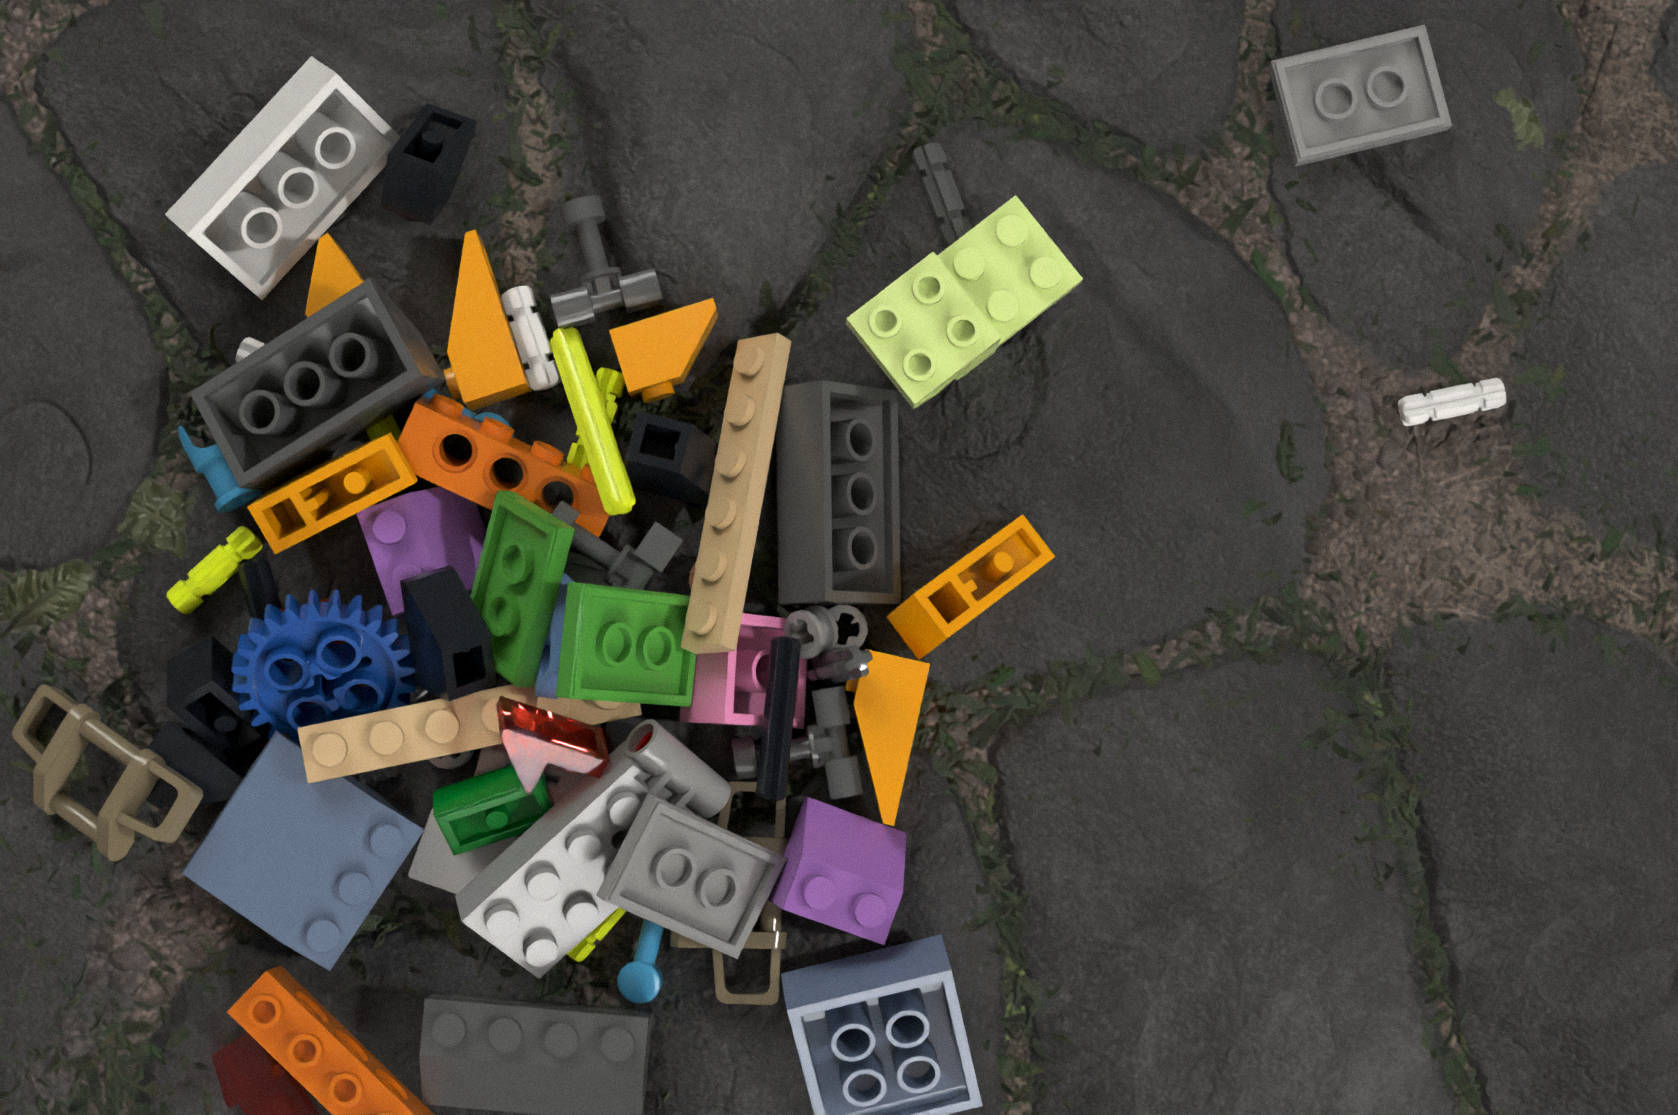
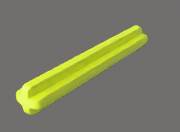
[549,327,636,516]

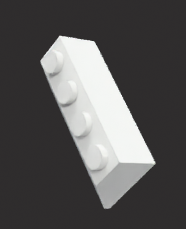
[165,56,401,300]

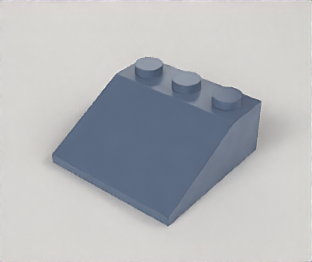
[181,731,424,971]
[781,934,983,1115]

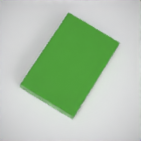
[470,490,575,687]
[556,582,697,707]

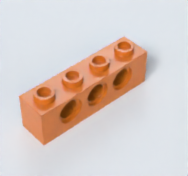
[397,393,610,548]
[227,965,435,1115]

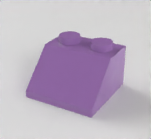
[356,486,487,619]
[767,796,906,945]

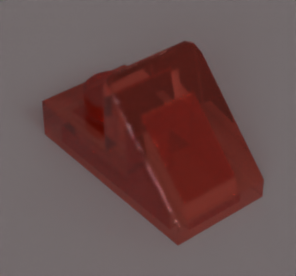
[496,696,610,795]
[211,1032,319,1115]

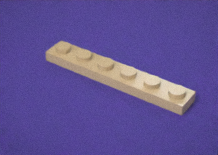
[681,333,792,654]
[297,679,642,783]

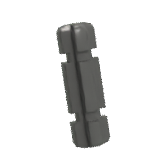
[912,143,972,247]
[807,645,873,686]

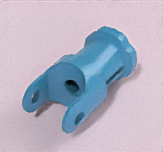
[178,426,262,513]

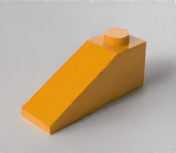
[443,229,532,411]
[247,432,418,554]
[886,514,1055,660]
[845,649,930,826]

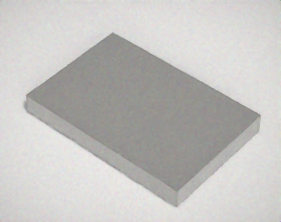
[1268,25,1452,167]
[596,793,787,959]

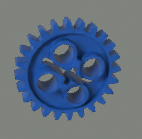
[231,590,416,744]

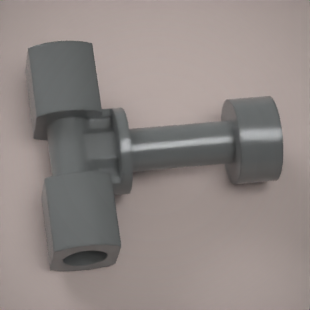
[550,195,663,329]
[552,500,683,590]
[731,686,863,800]

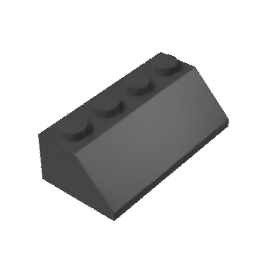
[190,278,446,491]
[776,380,901,606]
[419,992,653,1115]

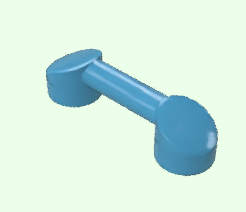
[617,919,664,1004]

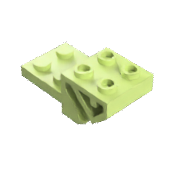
[846,195,1083,409]

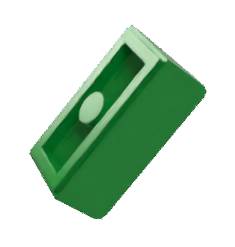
[433,757,555,856]

